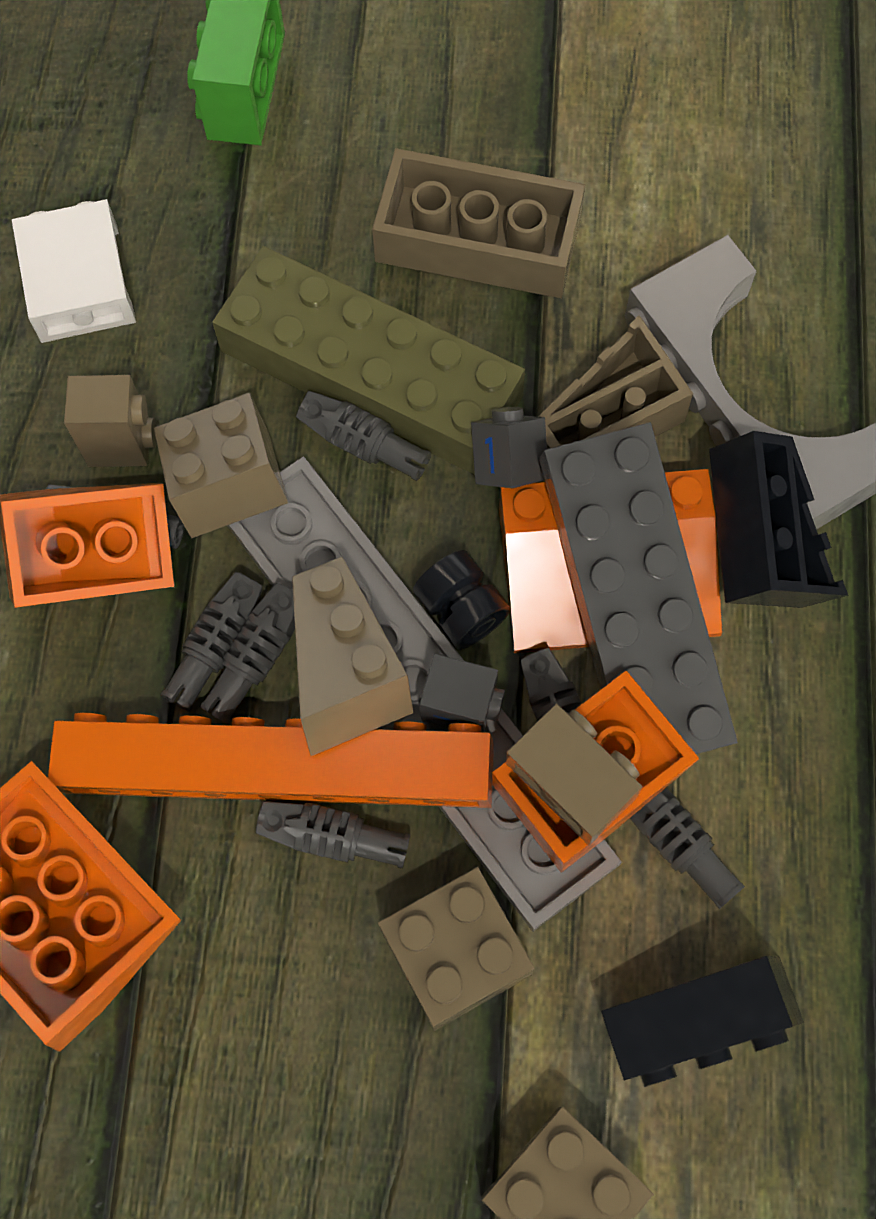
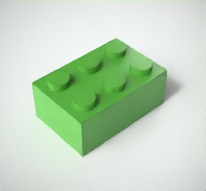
[187,0,285,146]

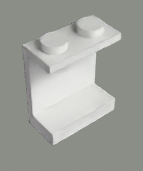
[12,199,136,343]

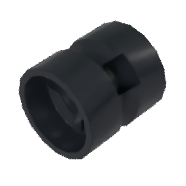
[413,550,511,650]

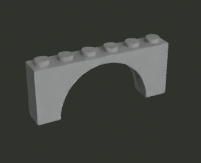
[625,235,876,530]

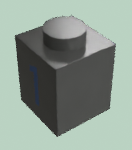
[471,407,547,488]
[419,654,505,733]

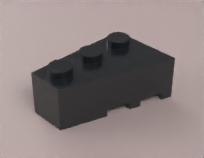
[709,431,848,608]
[601,956,804,1087]

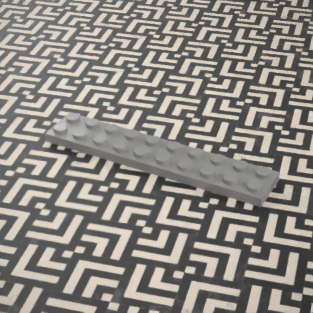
[227,456,622,932]

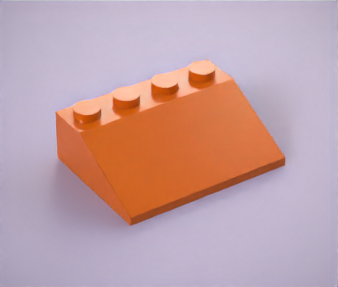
[499,469,722,653]
[0,761,181,1052]

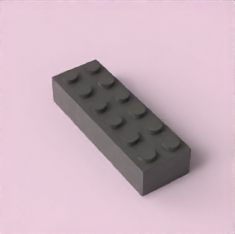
[539,422,738,754]

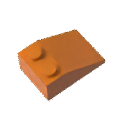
[0,483,174,608]
[492,670,699,873]

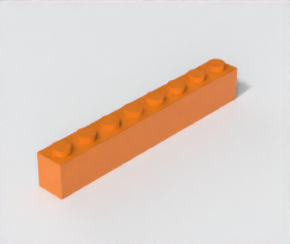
[48,713,494,808]

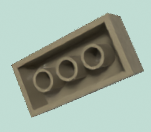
[372,148,586,299]

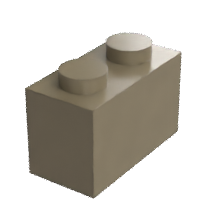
[64,375,157,467]
[506,703,643,846]

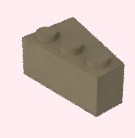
[538,315,693,449]
[292,557,414,756]

